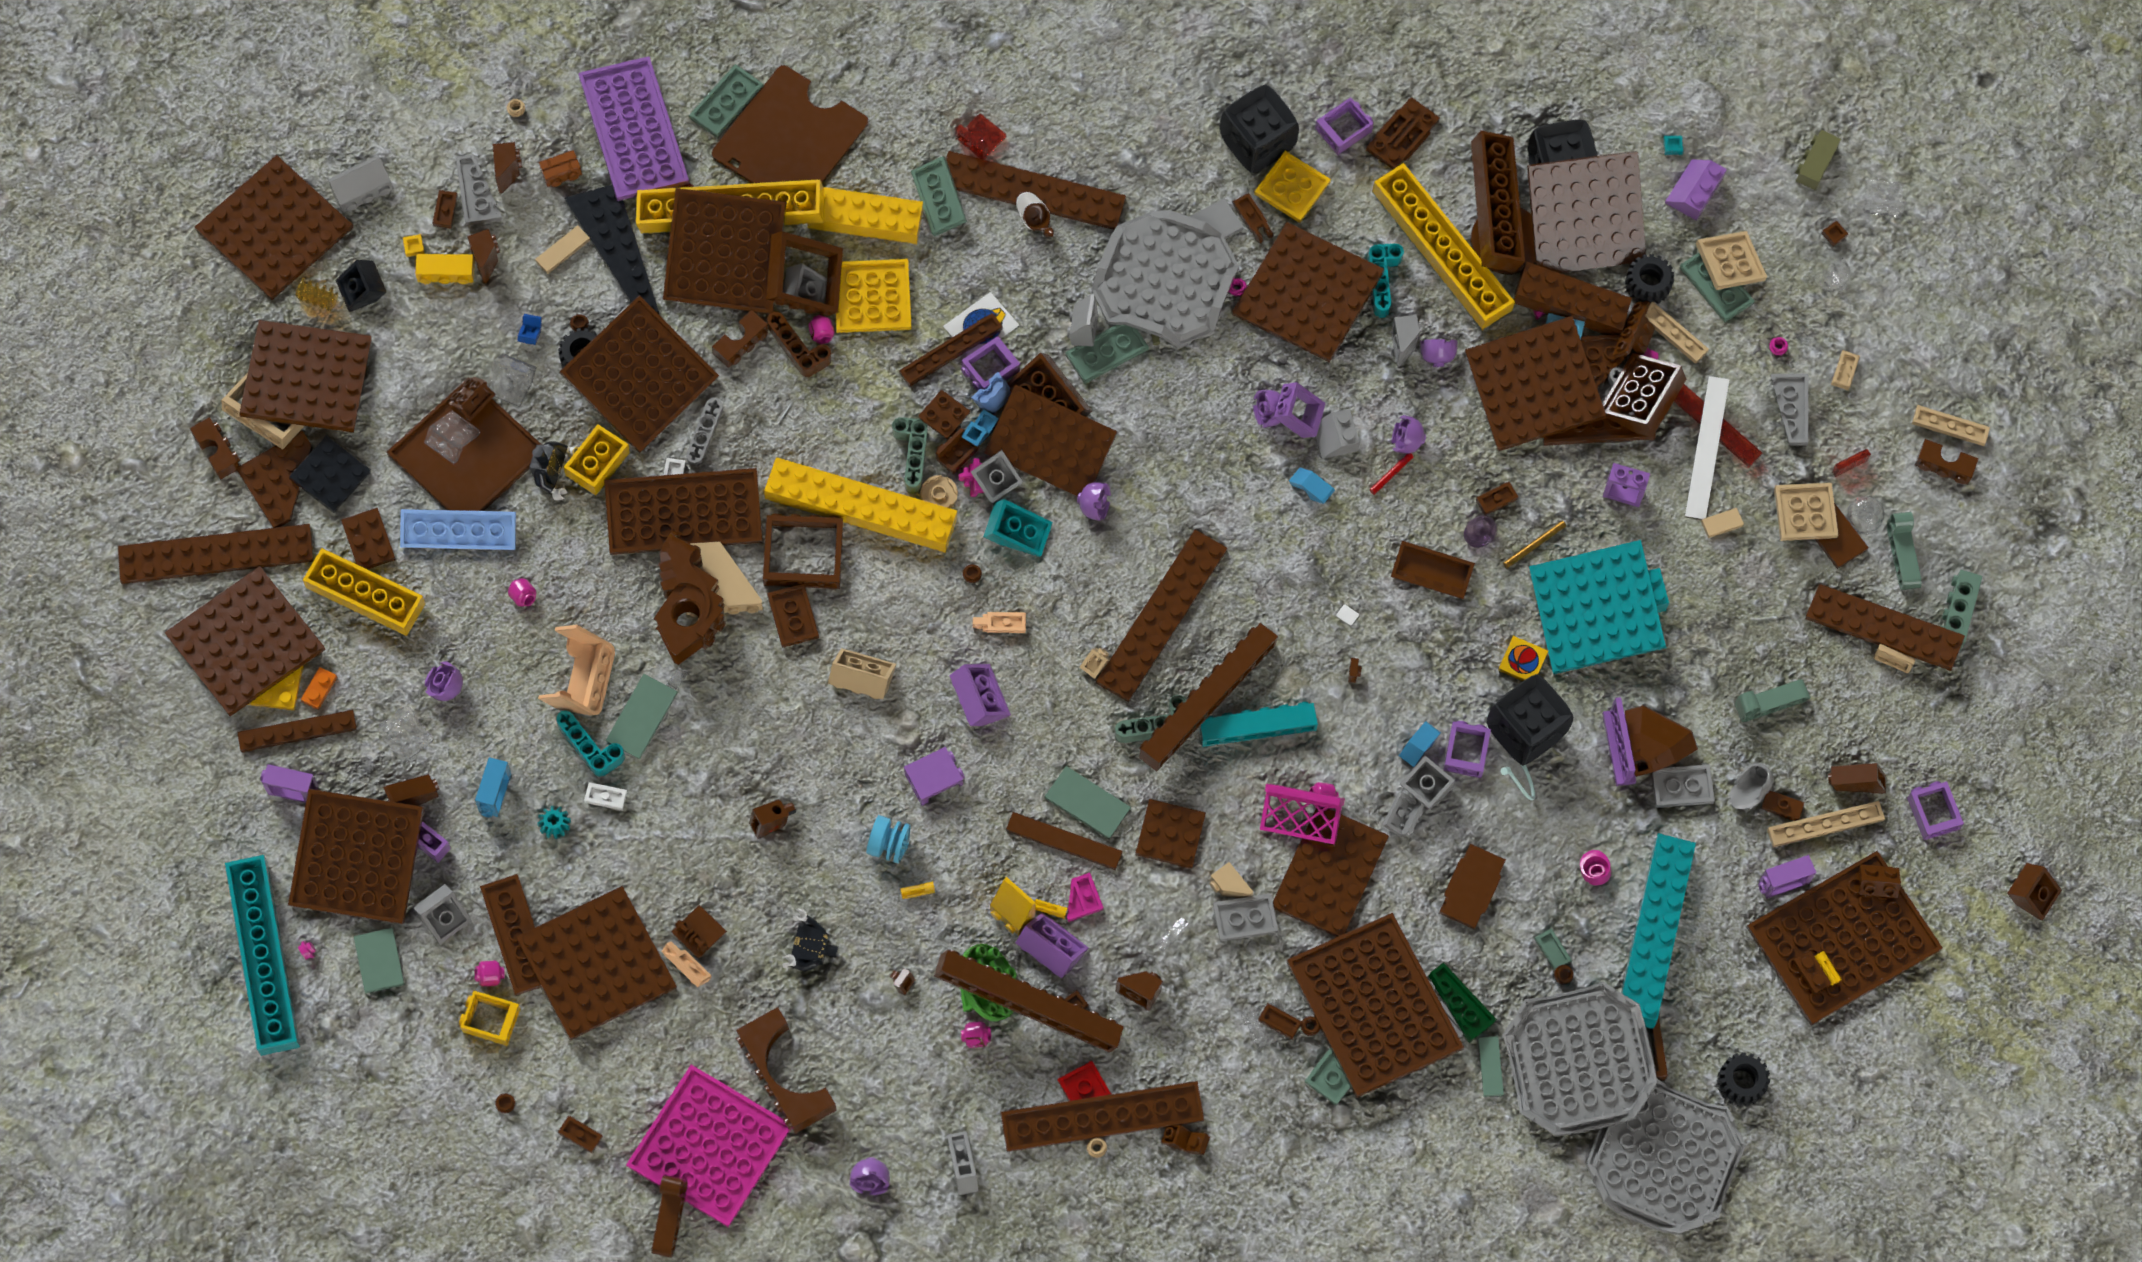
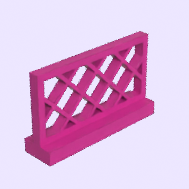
[1260,784,1345,844]

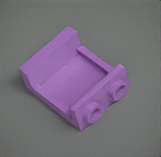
[904,747,965,806]

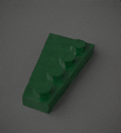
[1428,962,1497,1043]

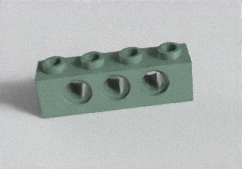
[1940,569,1983,650]

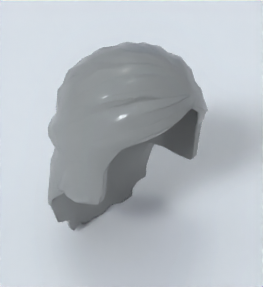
[1729,763,1774,810]

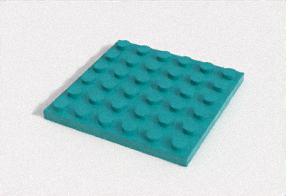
[1529,540,1666,674]

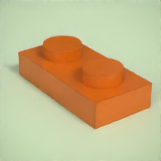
[301,667,338,710]

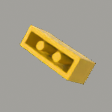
[415,254,475,284]

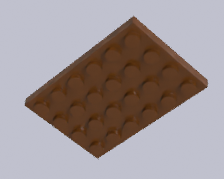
[984,385,1118,496]
[1273,808,1389,937]

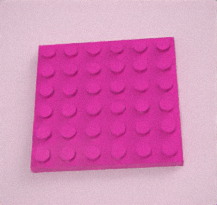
[626,1065,792,1228]

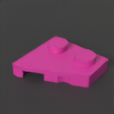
[1067,873,1104,922]

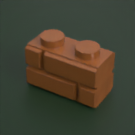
[539,150,582,187]

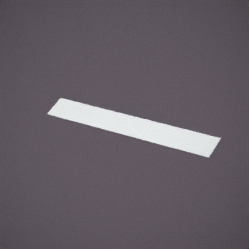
[1685,376,1730,519]

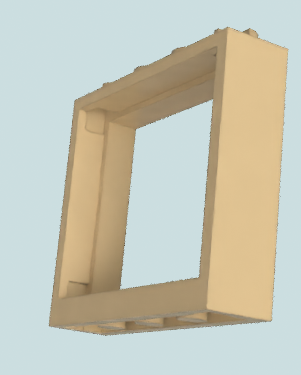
[221,373,304,449]

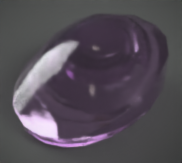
[1463,515,1498,548]

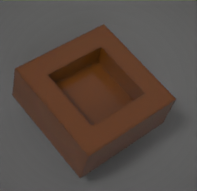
[1821,220,1848,247]
[1348,658,1362,683]

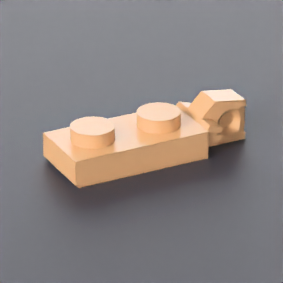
[972,612,1026,633]
[662,941,712,988]

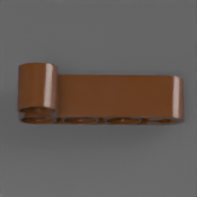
[767,312,831,377]
[652,1175,688,1258]

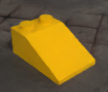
[990,877,1036,936]

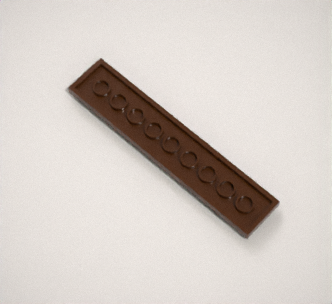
[946,151,1126,230]
[118,524,314,584]
[1096,529,1228,703]
[1000,1081,1204,1152]

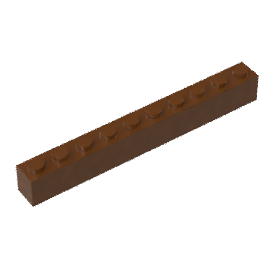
[1139,623,1278,772]
[934,950,1124,1053]

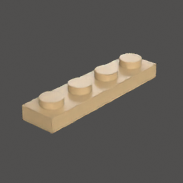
[1645,302,1709,364]
[1912,405,1990,446]

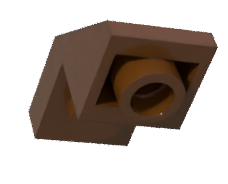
[1161,1125,1211,1155]

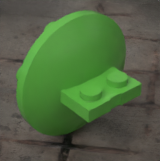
[960,944,1017,1021]

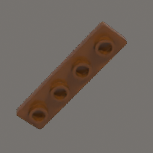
[1613,301,1655,358]

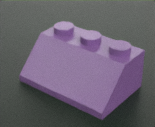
[1665,160,1727,221]
[949,664,1011,726]
[1015,912,1089,978]

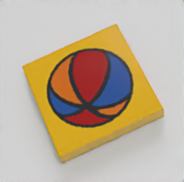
[1498,636,1548,681]

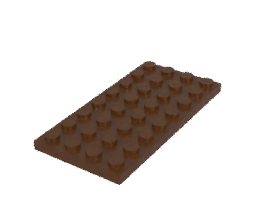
[605,468,763,555]

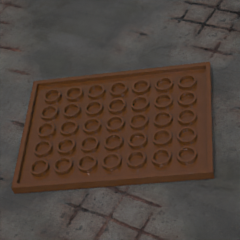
[1746,851,1943,1026]
[1286,913,1464,1098]

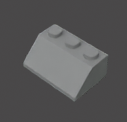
[328,155,393,213]

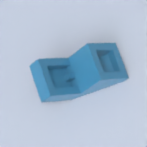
[961,409,999,447]
[1289,467,1335,504]
[1399,721,1441,767]

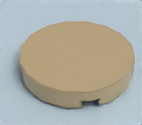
[920,475,958,509]

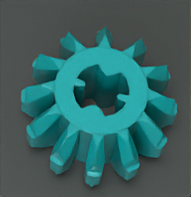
[537,805,571,839]

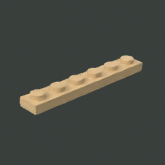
[1767,801,1885,848]

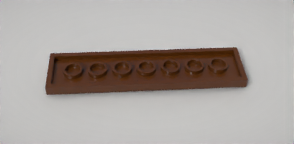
[1805,584,1965,671]

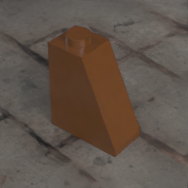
[1828,763,1886,794]
[383,774,440,806]

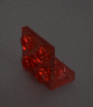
[955,114,1007,160]

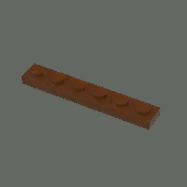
[237,710,357,752]

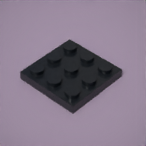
[289,436,371,513]

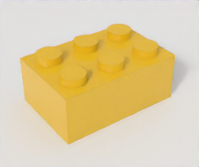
[564,424,630,496]

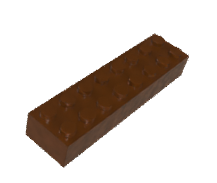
[1471,130,1525,273]

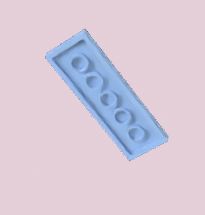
[400,509,516,550]

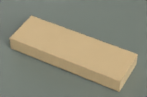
[535,225,590,274]

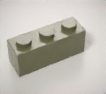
[1795,130,1841,190]

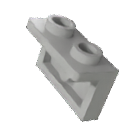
[1383,792,1424,837]

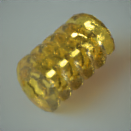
[296,277,338,311]

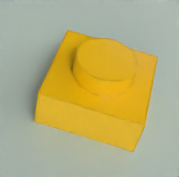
[403,234,425,257]

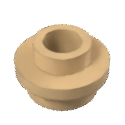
[507,99,525,117]
[1087,1138,1107,1158]

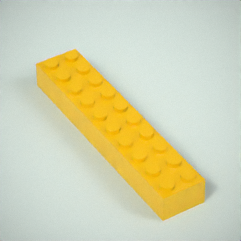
[1372,163,1515,330]
[636,180,824,233]
[764,457,957,553]

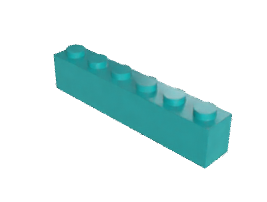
[1199,702,1318,747]

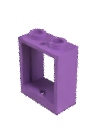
[1315,97,1374,155]
[961,336,1020,391]
[1274,382,1326,438]
[1602,463,1650,507]
[1443,721,1491,778]
[260,764,318,803]
[1907,781,1964,840]
[1758,855,1817,899]

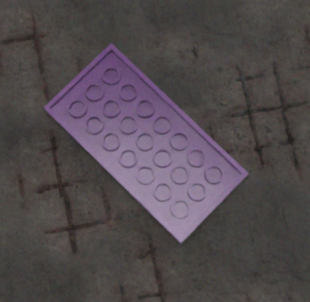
[578,56,689,201]

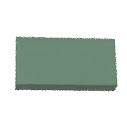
[1534,928,1572,971]

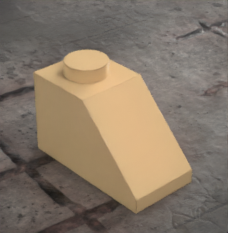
[1210,862,1253,898]

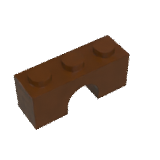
[712,310,768,368]
[190,417,240,480]
[1915,439,1979,485]

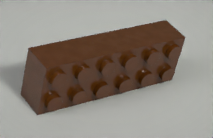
[1513,262,1632,335]

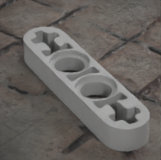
[686,398,723,466]

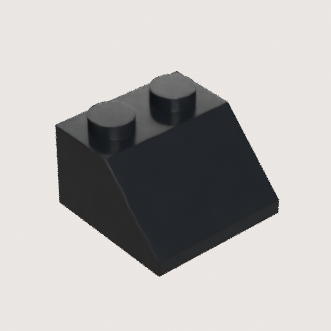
[335,260,387,312]

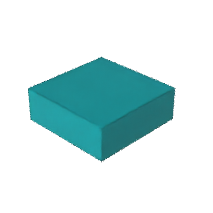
[1663,136,1684,155]

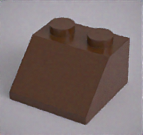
[493,142,523,194]
[467,229,500,284]
[2007,863,2062,921]
[1115,971,1163,1011]

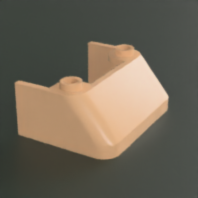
[538,625,615,716]

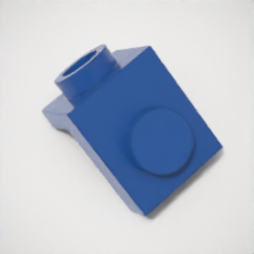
[517,314,542,345]

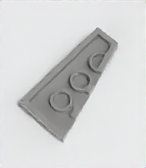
[456,154,503,226]
[1770,374,1808,446]

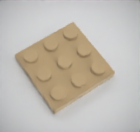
[1695,231,1767,290]
[1774,483,1838,541]

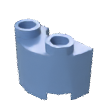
[971,372,1011,413]

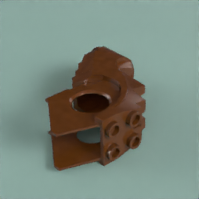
[653,531,726,665]

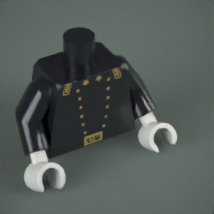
[529,441,579,501]
[782,909,839,972]

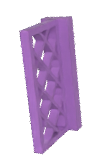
[1602,697,1636,786]

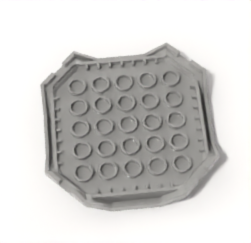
[1092,210,1239,349]
[1503,982,1658,1136]
[1586,1079,1746,1235]

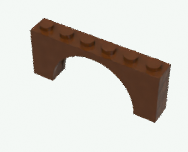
[735,1007,837,1134]

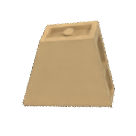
[686,542,763,617]

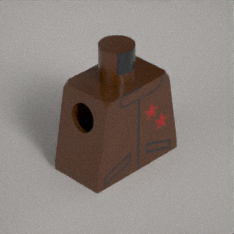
[749,799,796,839]

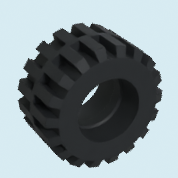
[1625,254,1675,304]
[558,328,597,368]
[1717,1052,1770,1107]

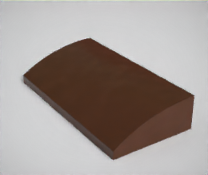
[1391,541,1475,600]

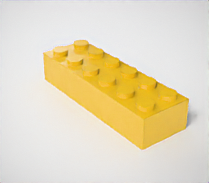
[807,187,923,244]
[303,548,425,636]

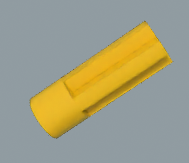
[900,881,935,899]
[1035,899,1068,919]
[1814,951,1842,986]

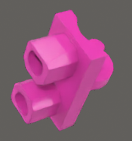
[958,458,984,497]

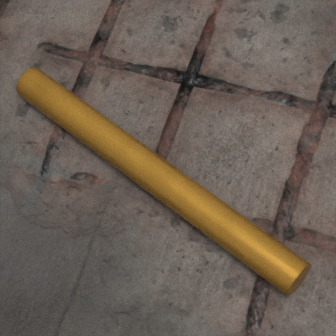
[1503,520,1566,569]

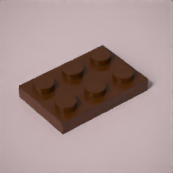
[341,507,396,570]
[767,584,819,648]

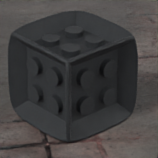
[1219,84,1299,173]
[1527,120,1598,165]
[1486,674,1574,766]

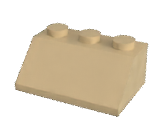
[828,648,896,699]

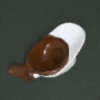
[1016,192,1054,238]

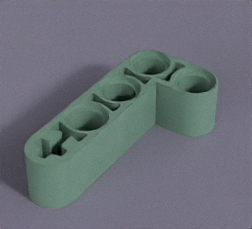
[892,417,928,494]
[1887,512,1922,590]
[1734,679,1811,722]
[1115,695,1186,743]

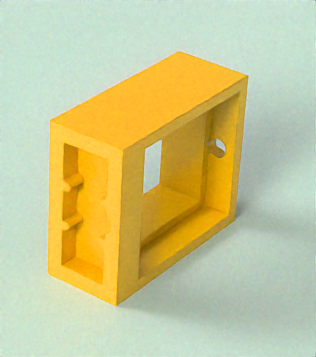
[459,991,521,1046]

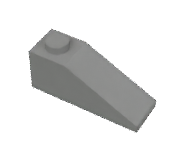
[947,1131,978,1195]

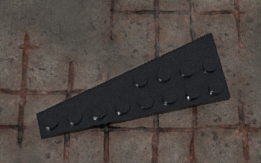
[565,184,659,314]

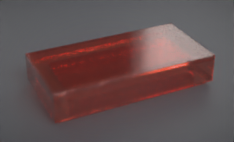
[1832,449,1871,477]

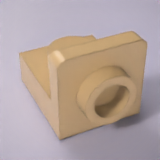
[1080,648,1111,679]

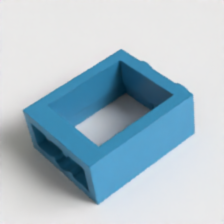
[475,757,512,818]

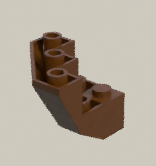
[1625,705,1698,777]

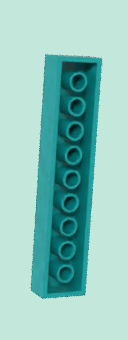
[1621,833,1696,1029]
[225,855,300,1056]

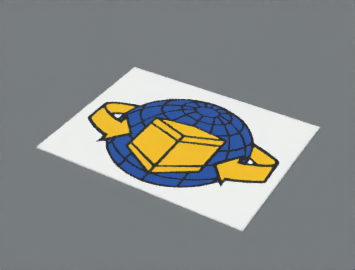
[943,292,1019,356]

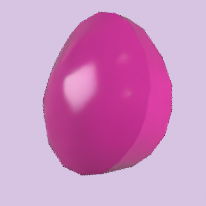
[1580,850,1611,885]

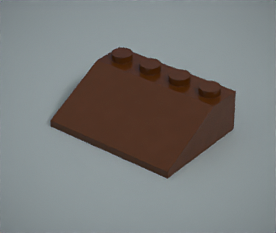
[1007,352,1092,417]
[1602,353,1687,438]

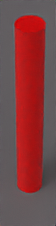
[1369,453,1414,495]

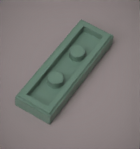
[1478,1036,1504,1097]

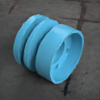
[866,815,911,864]

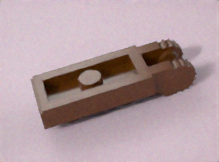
[1232,193,1273,243]

